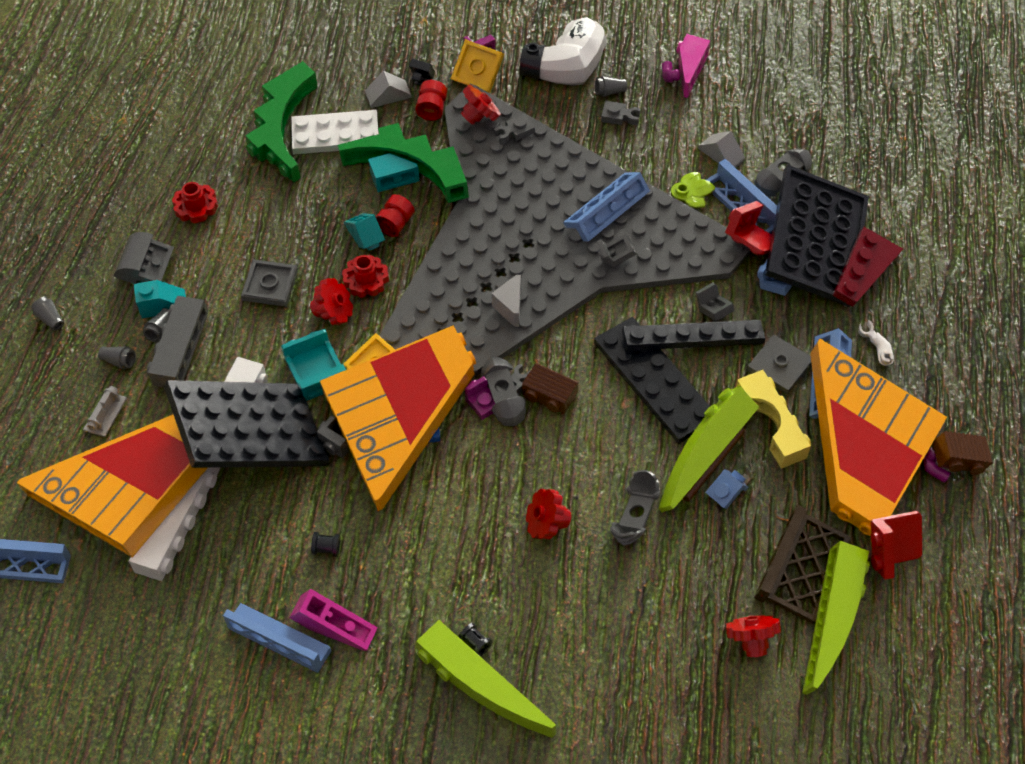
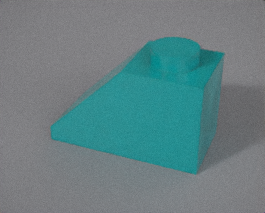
[368,153,419,192]
[344,213,385,251]
[134,280,186,319]

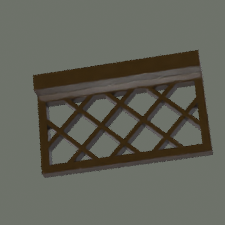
[754,505,851,624]

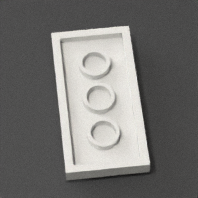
[291,110,379,155]

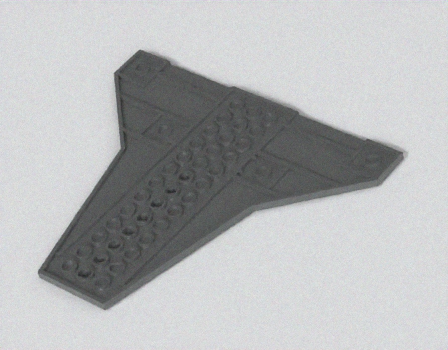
[379,84,751,379]

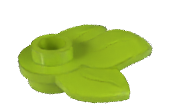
[671,172,715,208]

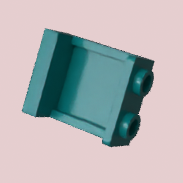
[281,329,346,401]

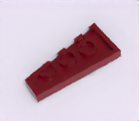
[833,227,903,307]

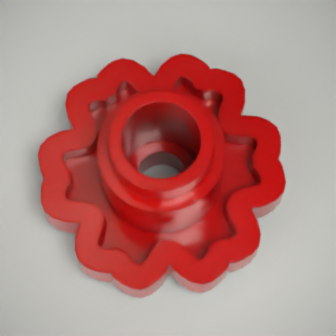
[461,85,501,125]
[172,182,218,223]
[342,255,389,298]
[310,278,353,325]
[526,489,571,540]
[726,615,781,657]

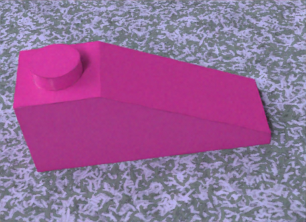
[676,34,710,98]
[289,589,378,651]

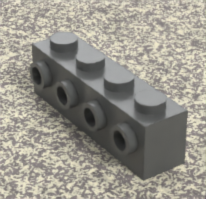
[147,296,208,388]

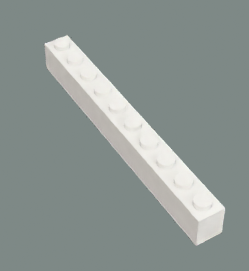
[129,357,268,581]

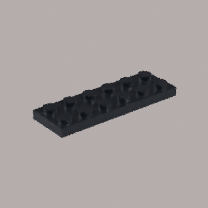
[594,316,710,444]

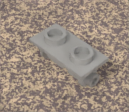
[83,386,127,437]

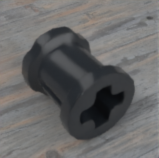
[311,531,341,557]
[458,623,493,657]

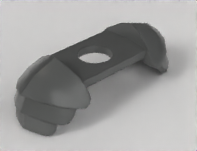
[754,149,812,199]
[481,356,526,426]
[610,470,660,545]

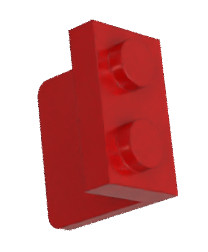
[725,201,772,255]
[871,511,922,580]

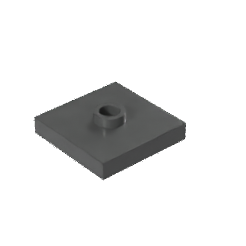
[241,259,298,307]
[747,334,812,394]

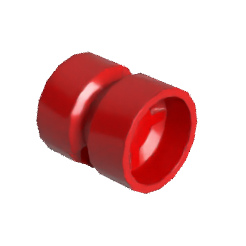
[415,80,447,121]
[376,194,415,237]

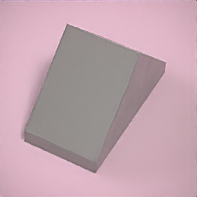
[365,71,412,108]
[698,131,745,168]
[492,275,521,327]

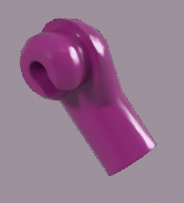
[662,61,680,83]
[923,447,951,483]

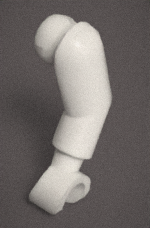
[858,320,894,366]

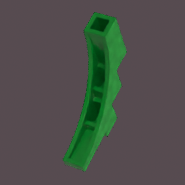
[245,61,318,183]
[338,123,469,203]

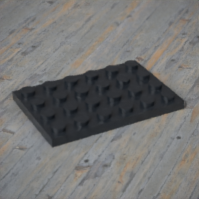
[765,165,869,307]
[164,380,330,468]

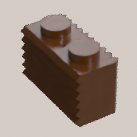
[522,363,579,414]
[932,431,993,475]

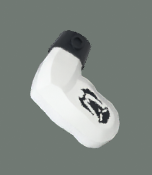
[519,18,607,85]

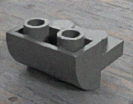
[114,232,174,284]

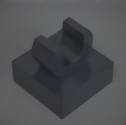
[409,59,435,86]

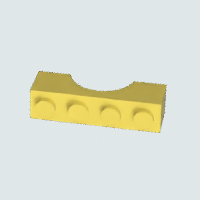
[736,370,811,469]

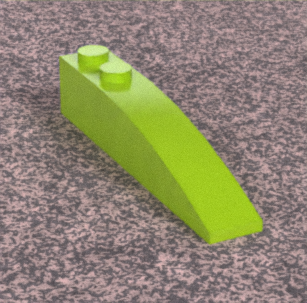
[658,386,759,512]
[802,541,870,695]
[416,620,556,738]

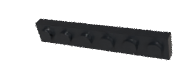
[622,320,766,351]

